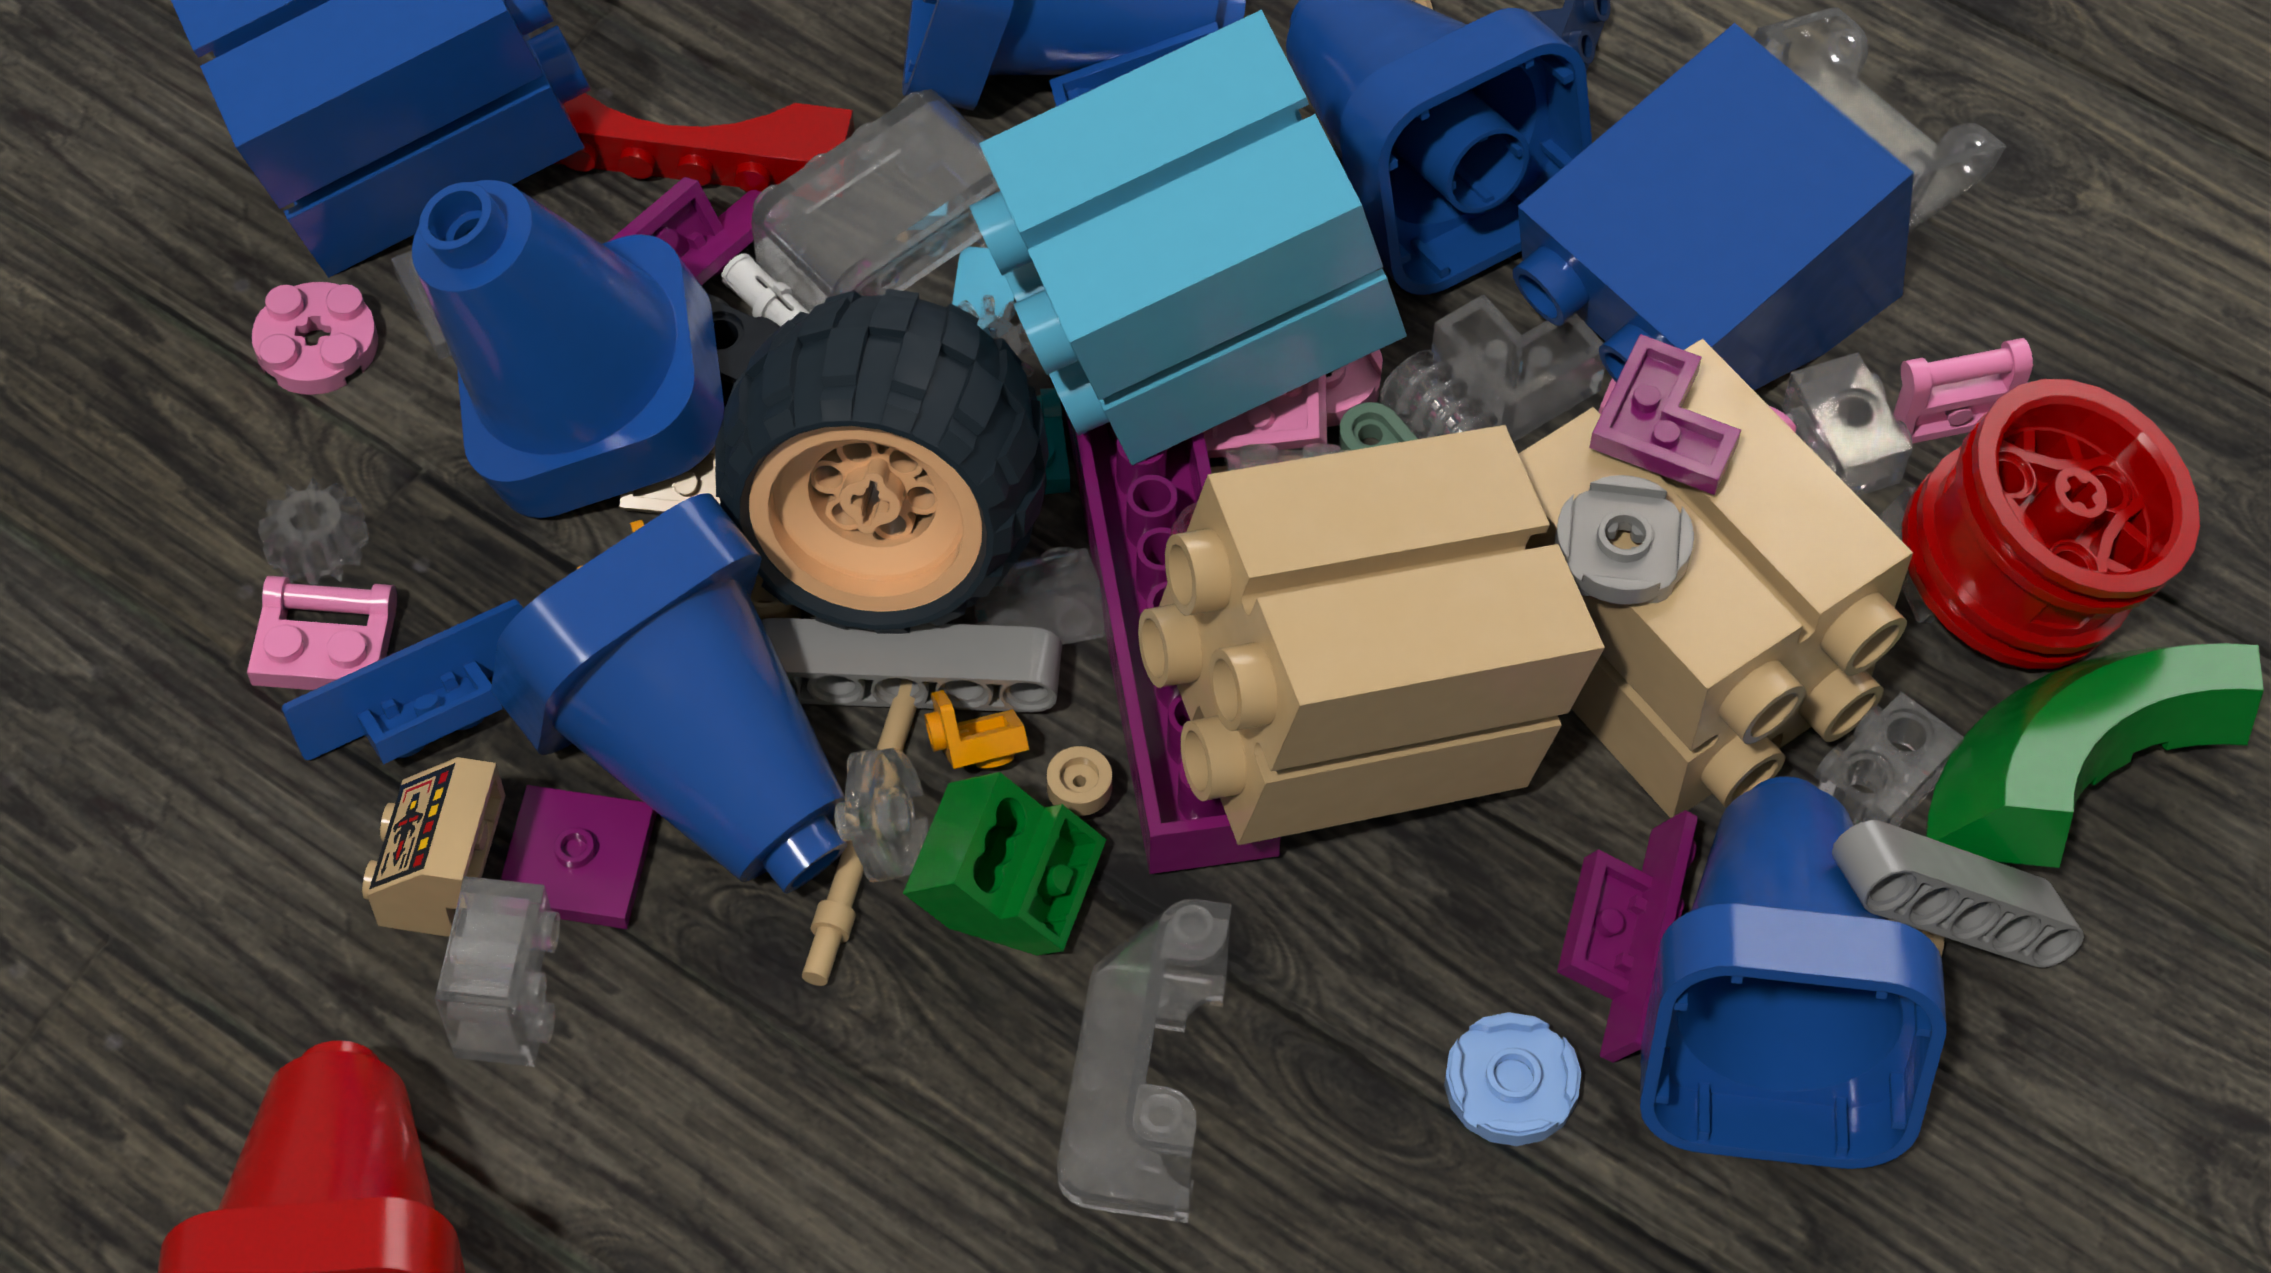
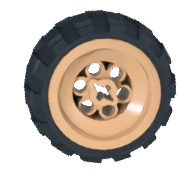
[715,289,1049,634]

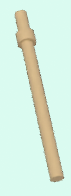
[802,679,917,986]

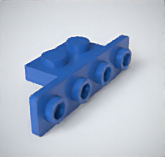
[282,599,524,764]

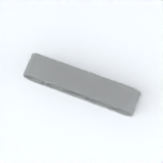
[761,618,1062,712]
[1832,820,2084,968]

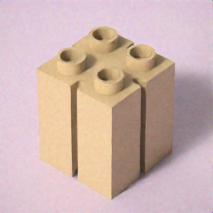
[1519,339,1913,818]
[1138,425,1605,845]

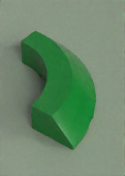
[1925,643,2264,868]

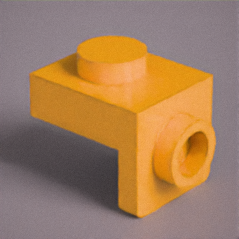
[924,690,1029,769]

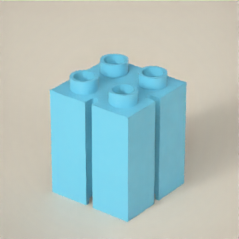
[969,10,1407,465]

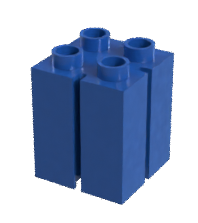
[171,0,591,278]

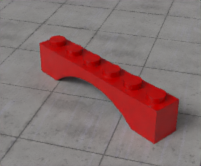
[554,93,856,201]

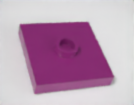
[495,785,657,929]

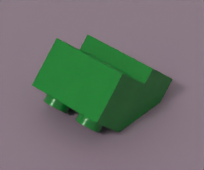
[903,772,1107,956]

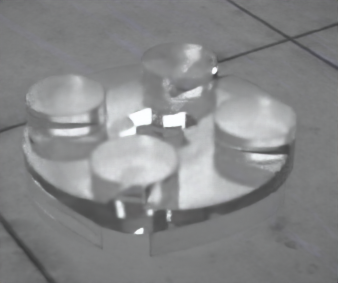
[834,748,928,883]

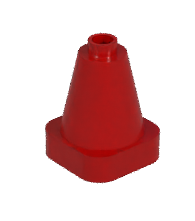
[158,1040,466,1273]

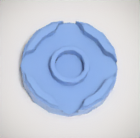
[1444,1012,1582,1146]

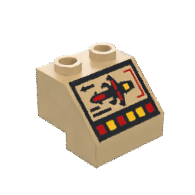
[362,757,505,938]

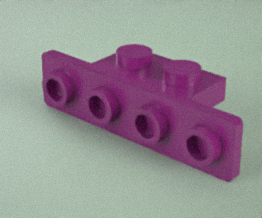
[608,177,789,286]
[1557,810,1698,1063]

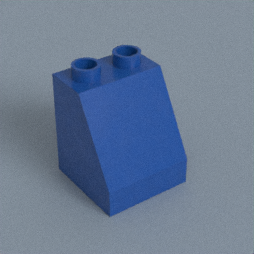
[1513,23,1914,391]

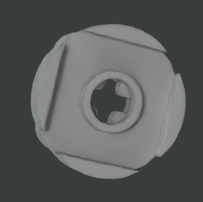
[1555,475,1694,604]

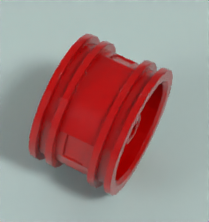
[1902,379,2200,669]

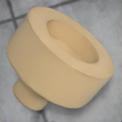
[1047,746,1112,816]

